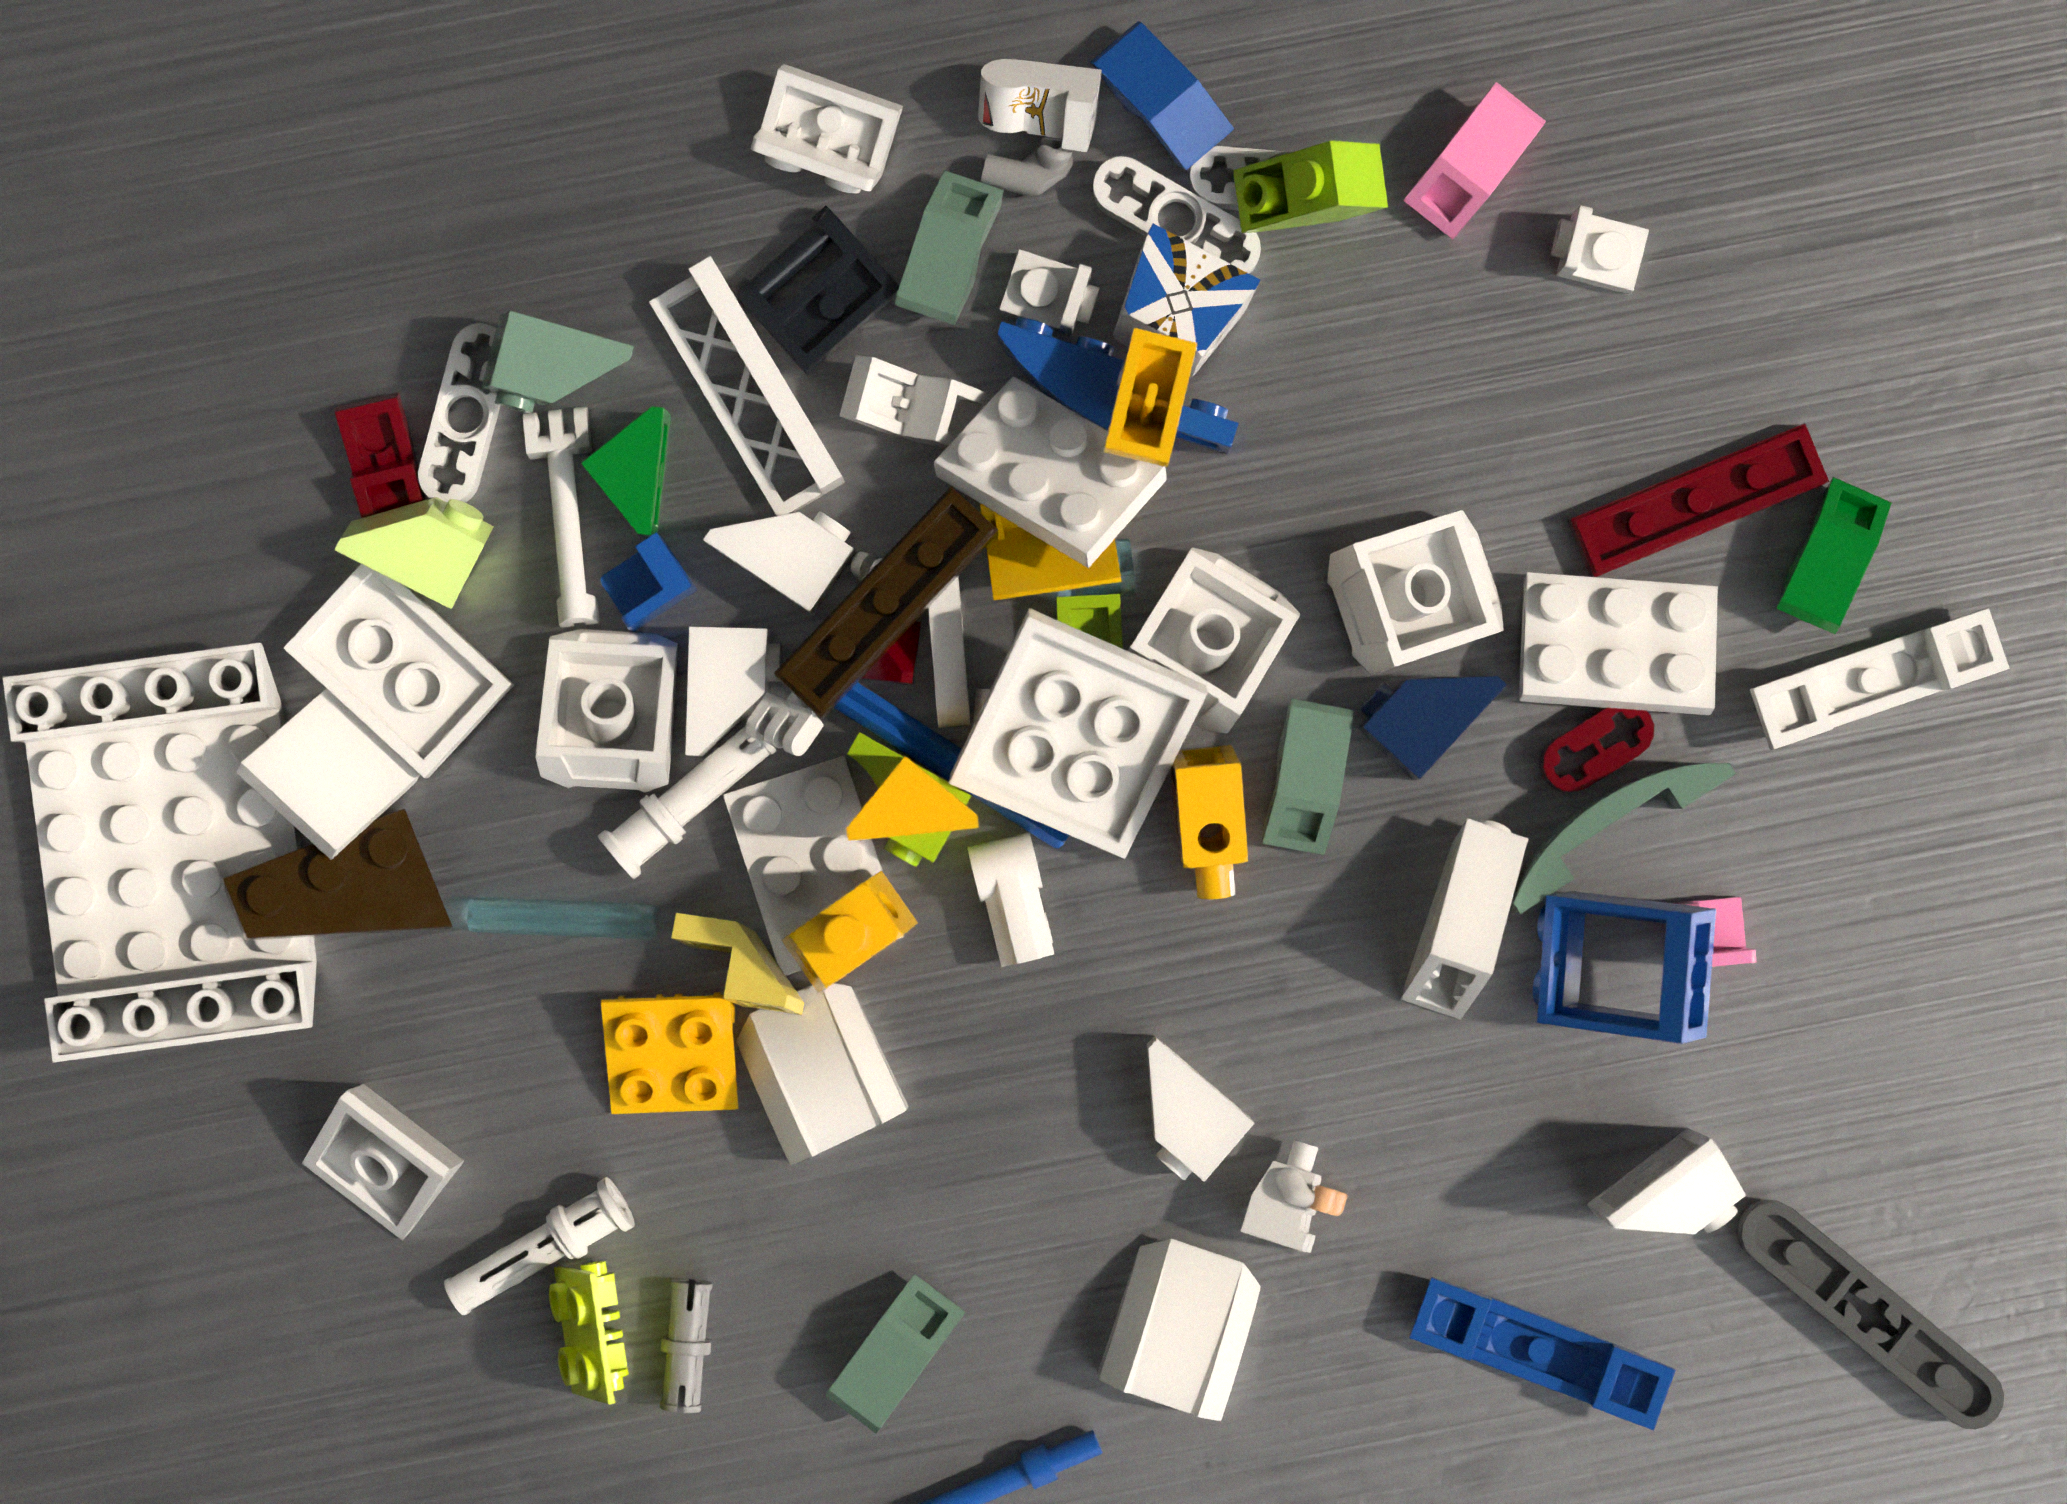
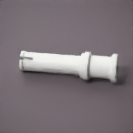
[597,723,776,879]
[444,1177,635,1315]

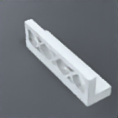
[649,256,845,516]

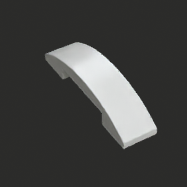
[1750,608,2010,750]

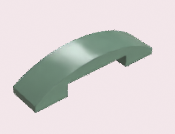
[1510,763,1736,914]

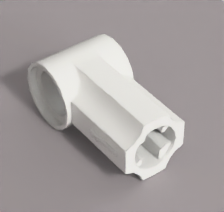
[967,832,1054,967]

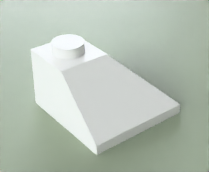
[1587,1128,1746,1234]

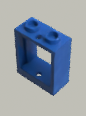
[1533,891,1716,1044]

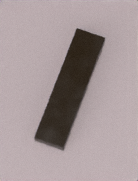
[774,487,998,719]

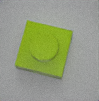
[1056,594,1123,649]

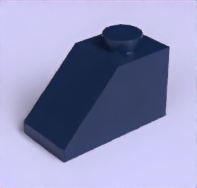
[1357,676,1507,780]

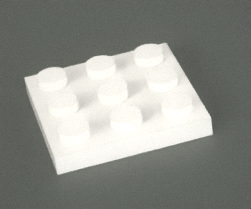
[949,608,1207,859]

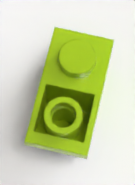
[1233,141,1388,233]

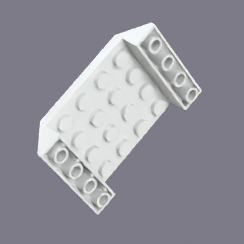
[3,643,317,1063]

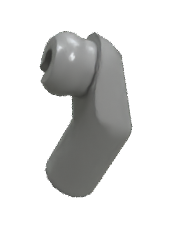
[981,136,1073,196]

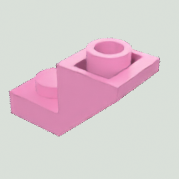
[1403,82,1546,239]

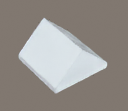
[302,1084,464,1241]

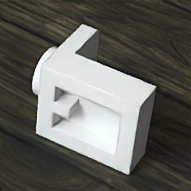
[1551,205,1649,294]
[1000,249,1100,336]

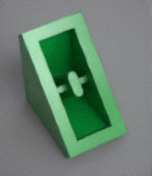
[581,406,671,539]

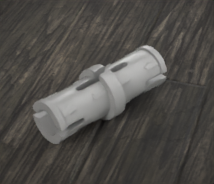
[659,1279,713,1413]

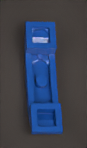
[1409,1277,1676,1431]

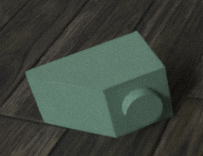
[481,311,634,413]

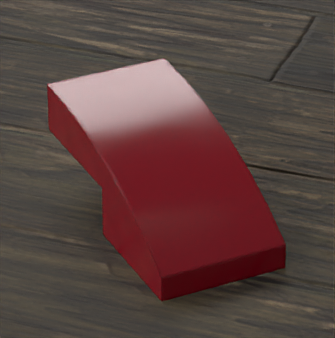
[335,392,426,518]

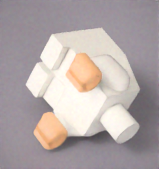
[1240,1140,1348,1253]

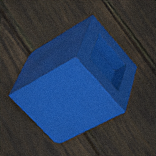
[600,533,697,632]

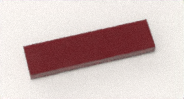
[1567,423,1829,577]

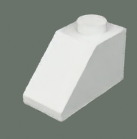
[703,511,856,615]
[685,627,782,757]
[1146,1035,1254,1182]

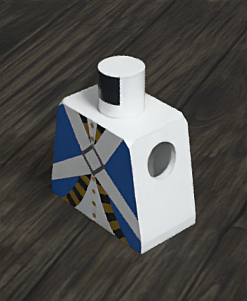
[1113,223,1261,377]

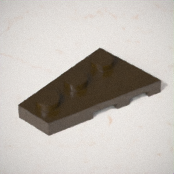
[221,809,453,941]

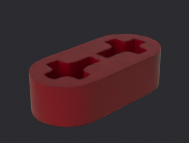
[1539,708,1654,792]

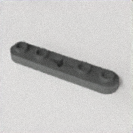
[1737,1199,2004,1430]

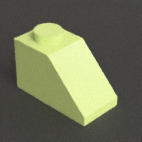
[335,497,494,609]

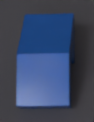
[1090,21,1234,170]

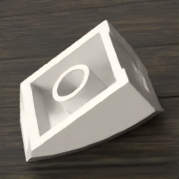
[1327,510,1504,675]
[1128,547,1300,733]
[535,629,678,793]
[737,983,909,1166]
[1098,1239,1261,1421]

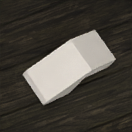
[840,355,994,449]

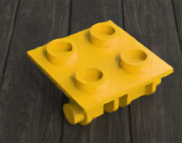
[980,503,1122,600]
[601,992,739,1114]

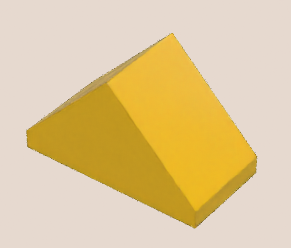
[1104,328,1197,467]
[846,756,979,841]

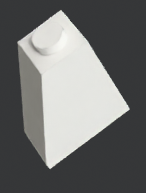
[1400,818,1528,1020]

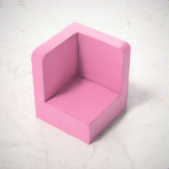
[1674,897,1757,967]

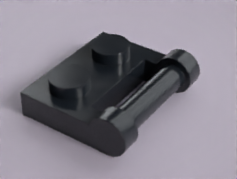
[731,205,899,375]

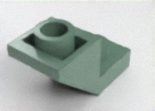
[895,170,1004,325]
[1262,698,1354,855]
[825,1274,965,1434]

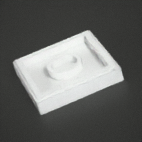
[236,688,420,860]

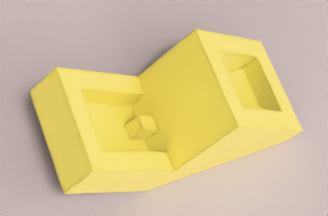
[671,913,804,1015]

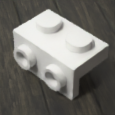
[750,64,903,193]

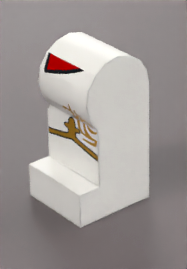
[978,59,1101,152]

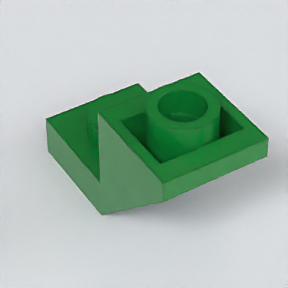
[1776,477,1892,634]

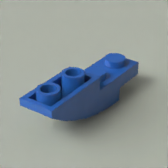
[997,317,1239,454]

